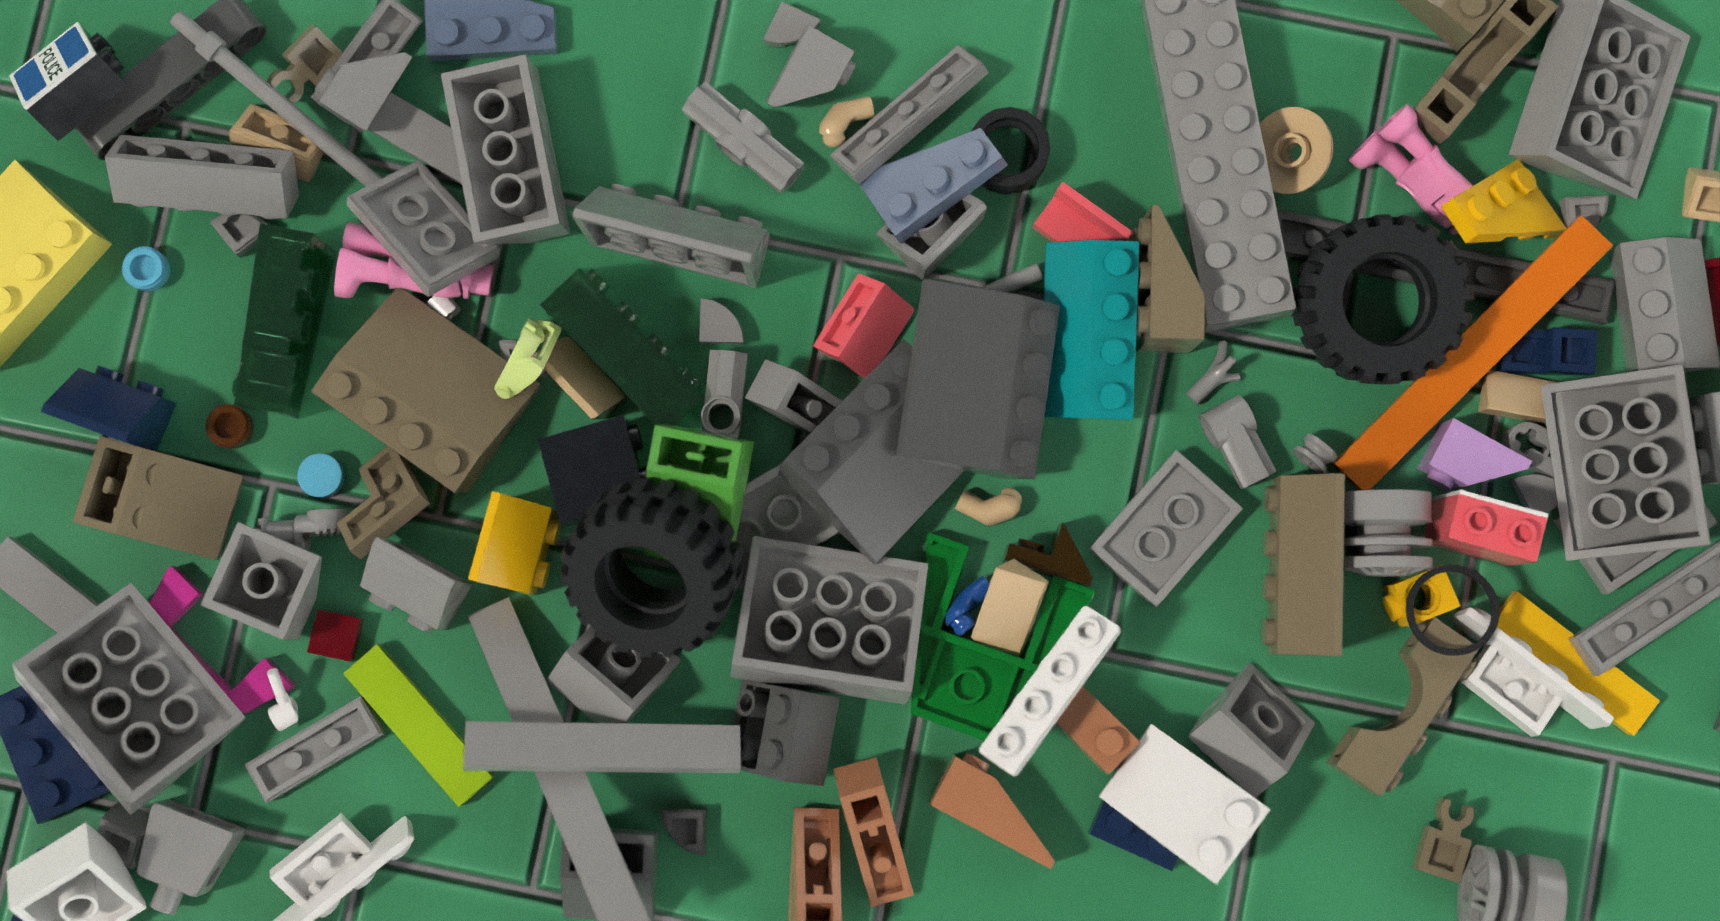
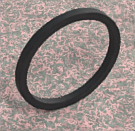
[1406,565,1500,656]

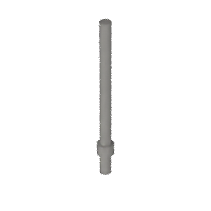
[170,10,382,187]

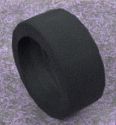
[971,107,1050,195]

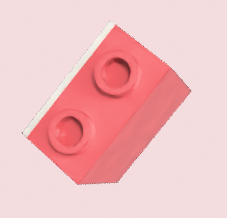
[1424,490,1548,566]

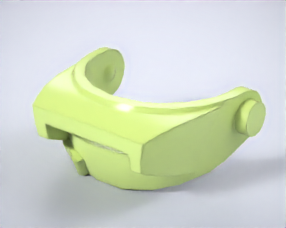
[494,318,562,399]

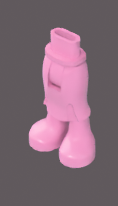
[1348,103,1473,244]
[334,222,495,299]

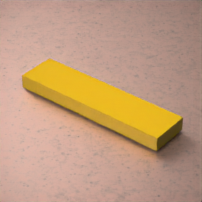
[1497,591,1660,736]

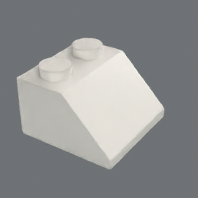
[7,822,147,921]

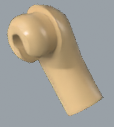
[819,96,875,147]
[955,488,1022,526]

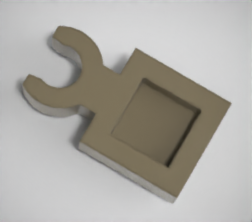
[267,24,343,103]
[1412,797,1474,884]

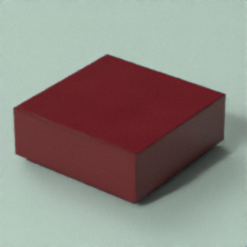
[307,609,364,662]

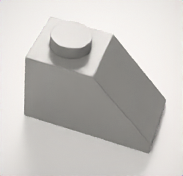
[765,25,856,107]
[314,52,412,132]
[745,359,842,434]

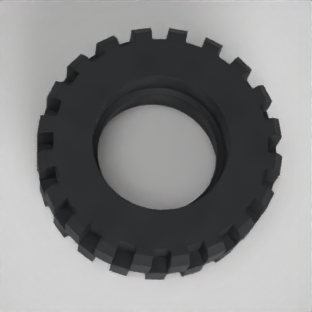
[1292,214,1474,385]
[560,479,743,658]

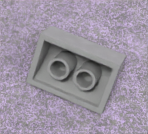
[1609,237,1720,373]

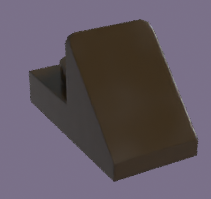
[1002,522,1093,587]

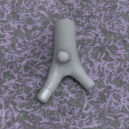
[1186,340,1241,405]

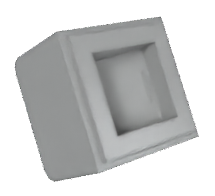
[98,802,149,870]

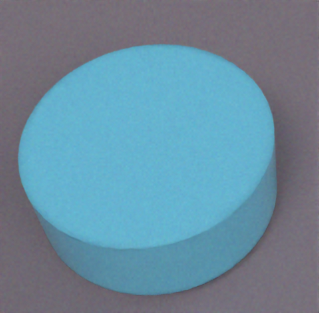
[122,246,171,292]
[297,453,345,498]

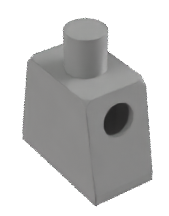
[137,799,247,914]

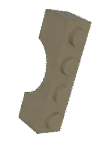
[1413,0,1558,146]
[1326,617,1479,796]

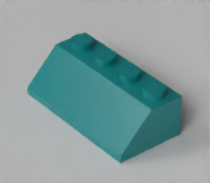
[1043,240,1140,420]

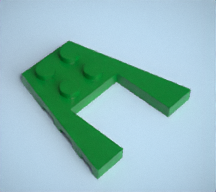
[910,532,1096,741]

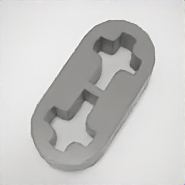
[1501,422,1554,479]

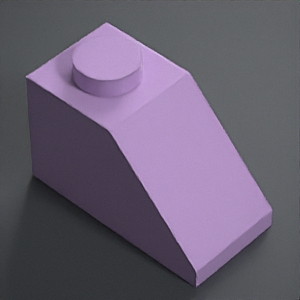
[1417,418,1532,491]

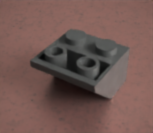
[733,679,840,786]
[560,828,659,921]

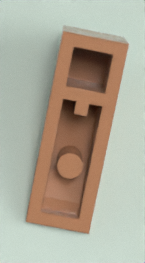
[1055,686,1140,774]
[929,752,1055,869]
[833,757,914,907]
[788,807,842,921]

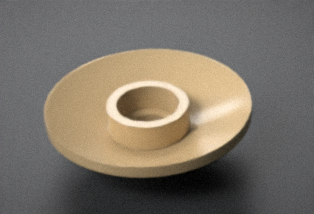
[1260,107,1333,194]

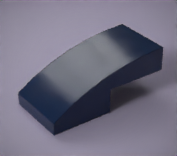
[1496,327,1597,375]

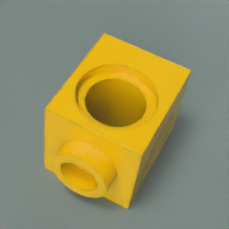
[1382,565,1460,627]

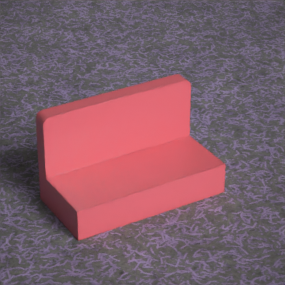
[1032,182,1133,242]
[813,273,914,379]

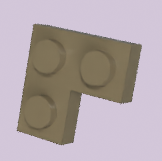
[337,446,430,559]

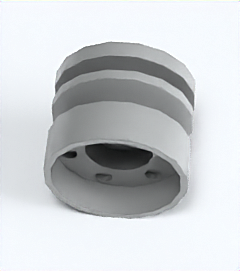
[1343,490,1433,577]
[1457,844,1567,921]

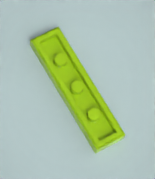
[343,644,495,807]

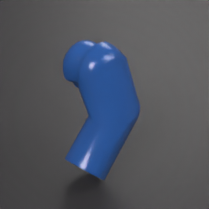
[945,576,989,636]

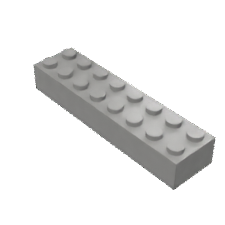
[1140,0,1296,333]

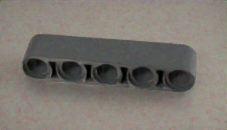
[75,0,267,160]

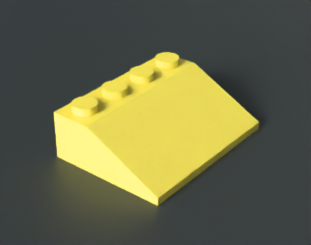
[0,160,113,367]

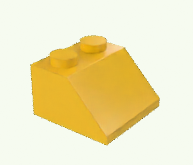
[468,491,562,596]

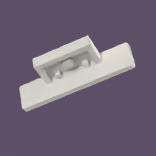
[979,606,1121,776]
[1450,607,1614,737]
[270,813,415,921]

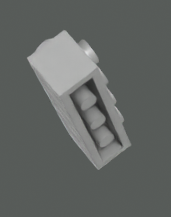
[105,135,300,219]

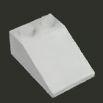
[1098,724,1270,885]

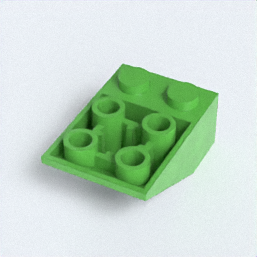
[644,424,755,560]

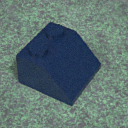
[41,365,176,452]

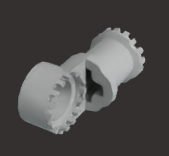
[257,509,347,551]

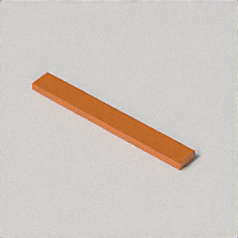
[1332,215,1614,490]

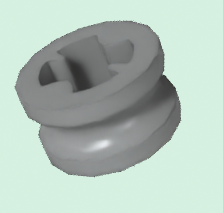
[1292,433,1338,474]

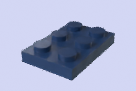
[0,686,111,824]

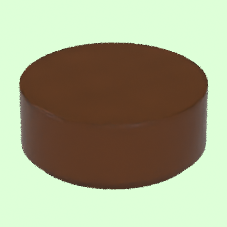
[205,404,254,449]

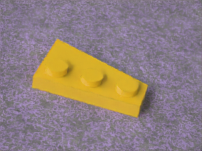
[1441,159,1566,243]

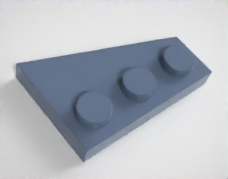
[424,0,558,62]
[860,128,1008,243]

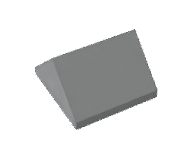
[876,194,987,281]

